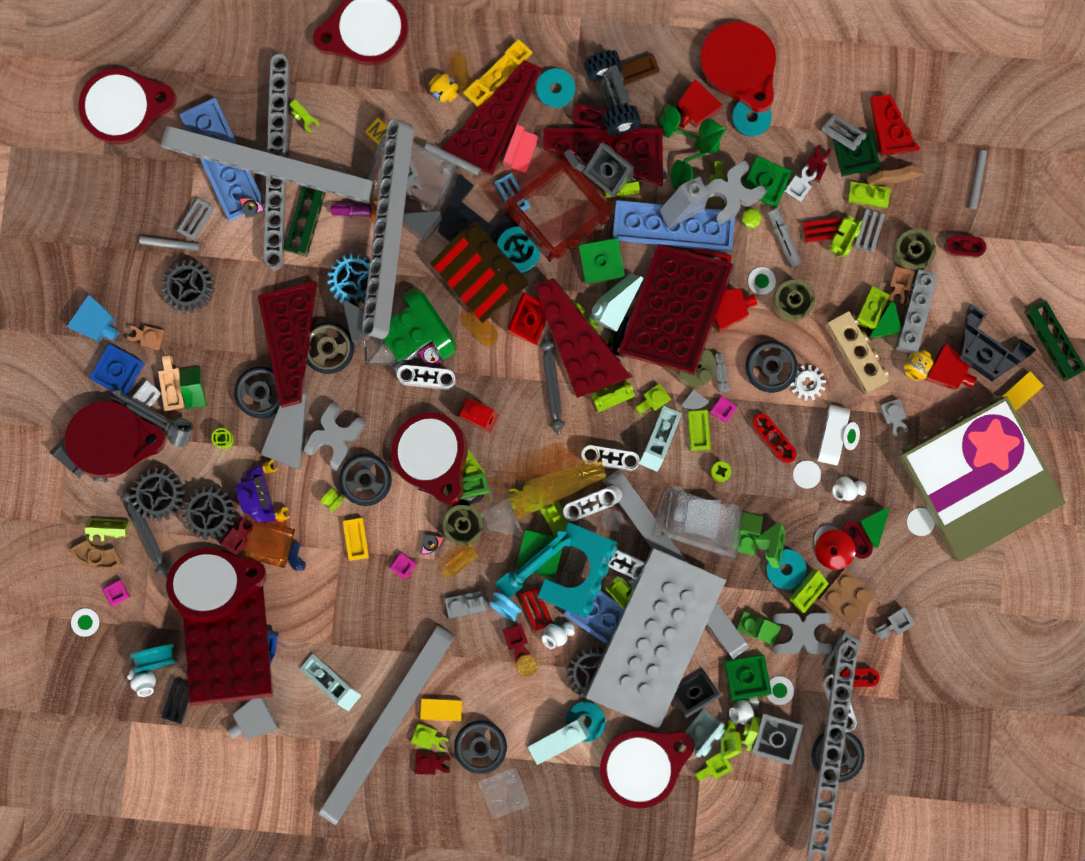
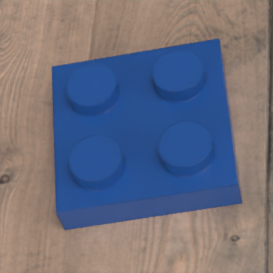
[89,344,145,395]

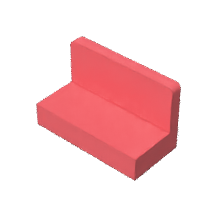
[503,125,539,173]

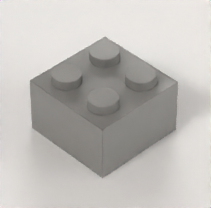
[750,713,803,765]

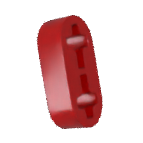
[840,668,880,687]

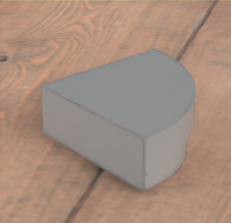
[681,389,710,410]

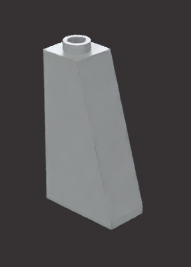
[660,176,709,228]
[261,389,308,470]

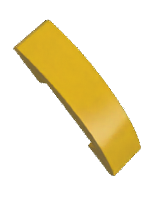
[463,39,533,107]

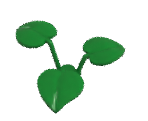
[659,104,727,191]

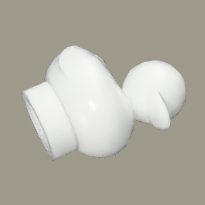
[832,476,867,501]
[542,622,575,649]
[127,666,156,697]
[729,698,759,725]

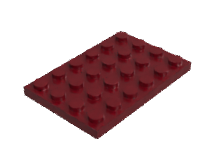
[618,245,734,375]
[183,586,273,707]

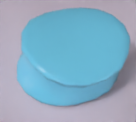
[489,592,522,622]

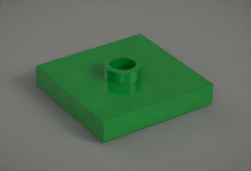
[743,155,793,208]
[578,237,625,284]
[516,529,563,579]
[724,654,772,702]

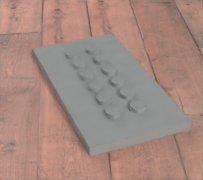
[585,547,726,729]

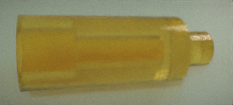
[452,56,470,97]
[442,545,479,579]

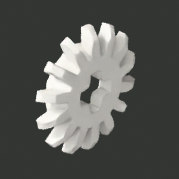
[790,365,826,401]

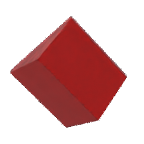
[507,293,547,345]

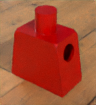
[676,79,723,129]
[715,288,757,332]
[924,344,977,390]
[456,398,499,433]

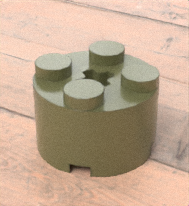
[892,228,936,272]
[773,279,815,323]
[674,348,716,389]
[443,505,484,547]

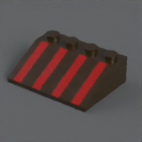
[430,221,528,324]

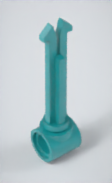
[495,531,572,598]

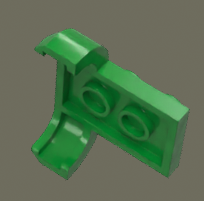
[383,288,457,362]

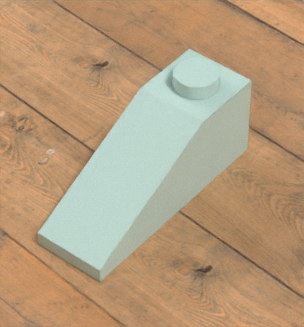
[589,274,643,331]
[639,406,682,472]
[300,654,361,711]
[527,718,590,765]

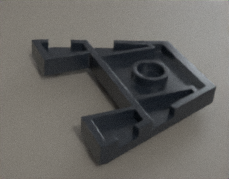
[438,174,521,242]
[959,305,1036,382]

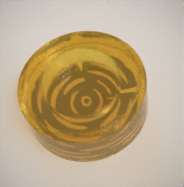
[517,655,538,676]

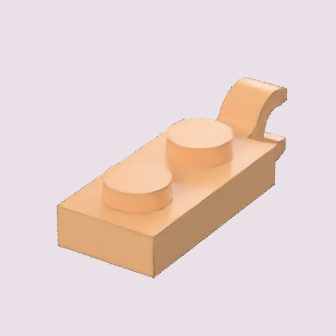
[158,355,185,411]

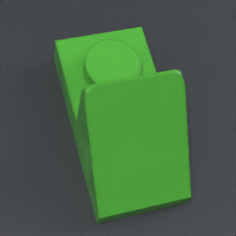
[734,512,763,556]
[755,523,786,568]
[737,612,781,646]

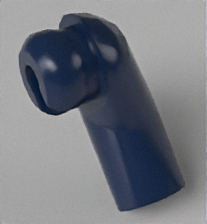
[287,542,306,571]

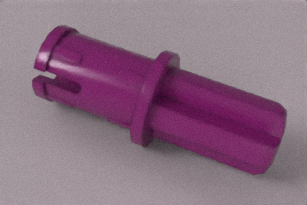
[331,202,371,218]

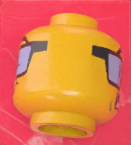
[429,73,459,103]

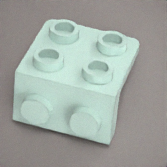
[679,708,725,757]

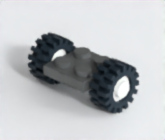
[584,50,641,136]

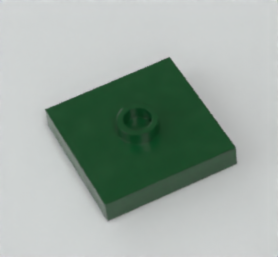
[832,130,881,177]

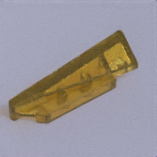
[508,461,606,519]

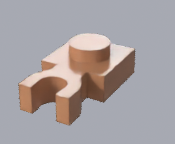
[889,267,916,304]
[127,325,165,351]

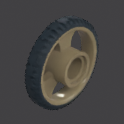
[307,322,354,374]

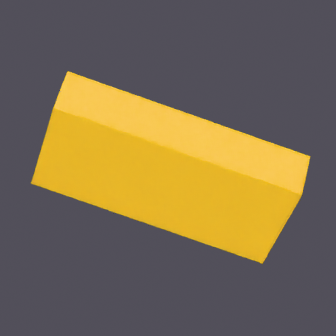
[1001,371,1044,411]
[343,518,369,561]
[420,699,462,721]

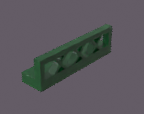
[284,186,326,257]
[1024,301,1085,382]

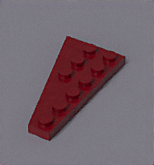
[440,60,543,176]
[543,128,663,187]
[534,278,633,398]
[258,281,317,408]

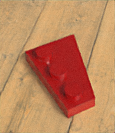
[870,94,920,156]

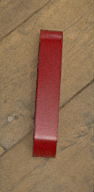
[752,414,797,464]

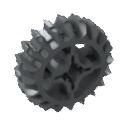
[161,260,215,314]
[130,467,186,522]
[181,486,236,540]
[566,646,606,701]

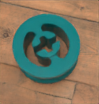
[497,226,541,273]
[130,644,178,673]

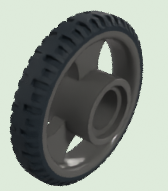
[745,341,798,393]
[234,366,280,418]
[339,454,392,506]
[454,720,507,774]
[811,729,865,782]

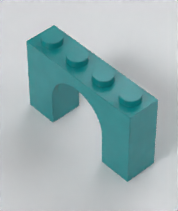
[538,522,617,618]

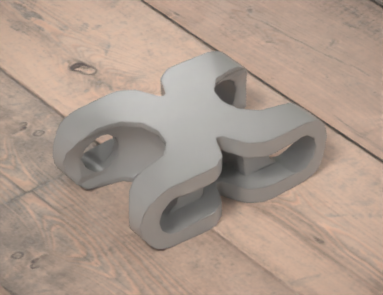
[705,161,767,224]
[304,402,366,471]
[772,613,832,654]

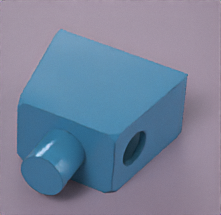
[67,295,120,342]

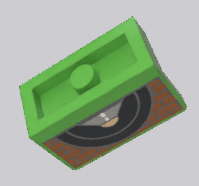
[446,473,491,507]

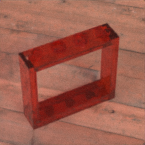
[503,157,612,262]

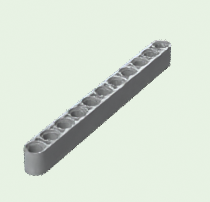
[264,54,290,271]
[362,119,414,339]
[160,126,375,203]
[602,469,749,659]
[318,625,455,826]
[806,642,857,861]

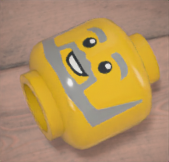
[904,350,934,381]

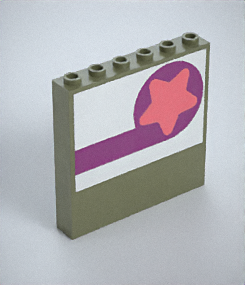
[898,395,1066,562]

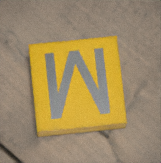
[364,118,387,146]

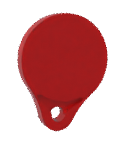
[700,22,776,113]

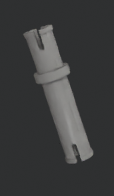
[768,208,802,268]

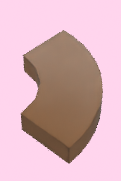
[867,165,924,185]
[69,539,124,570]

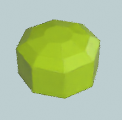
[741,208,762,229]

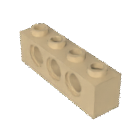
[826,311,889,395]

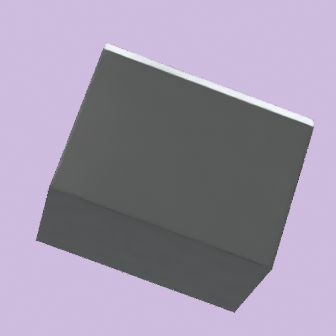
[583,142,634,197]
[402,211,442,243]
[343,301,366,346]
[673,669,721,718]

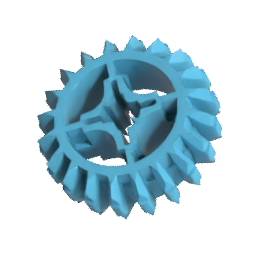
[327,253,370,307]

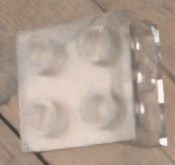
[478,766,530,819]

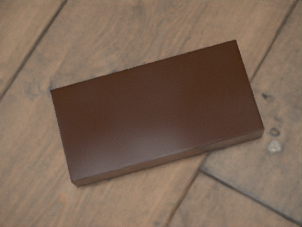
[621,53,660,86]

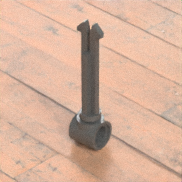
[111,389,193,447]

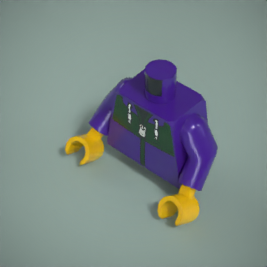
[236,460,290,522]

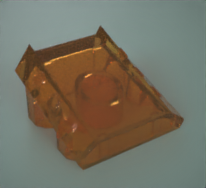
[244,520,295,568]

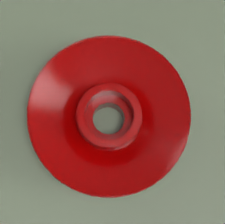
[815,529,856,570]

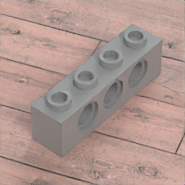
[895,269,938,354]

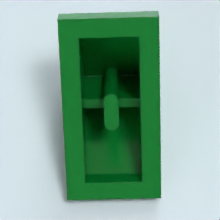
[868,302,902,340]
[180,367,207,409]
[858,508,890,549]

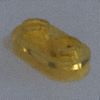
[465,312,498,347]

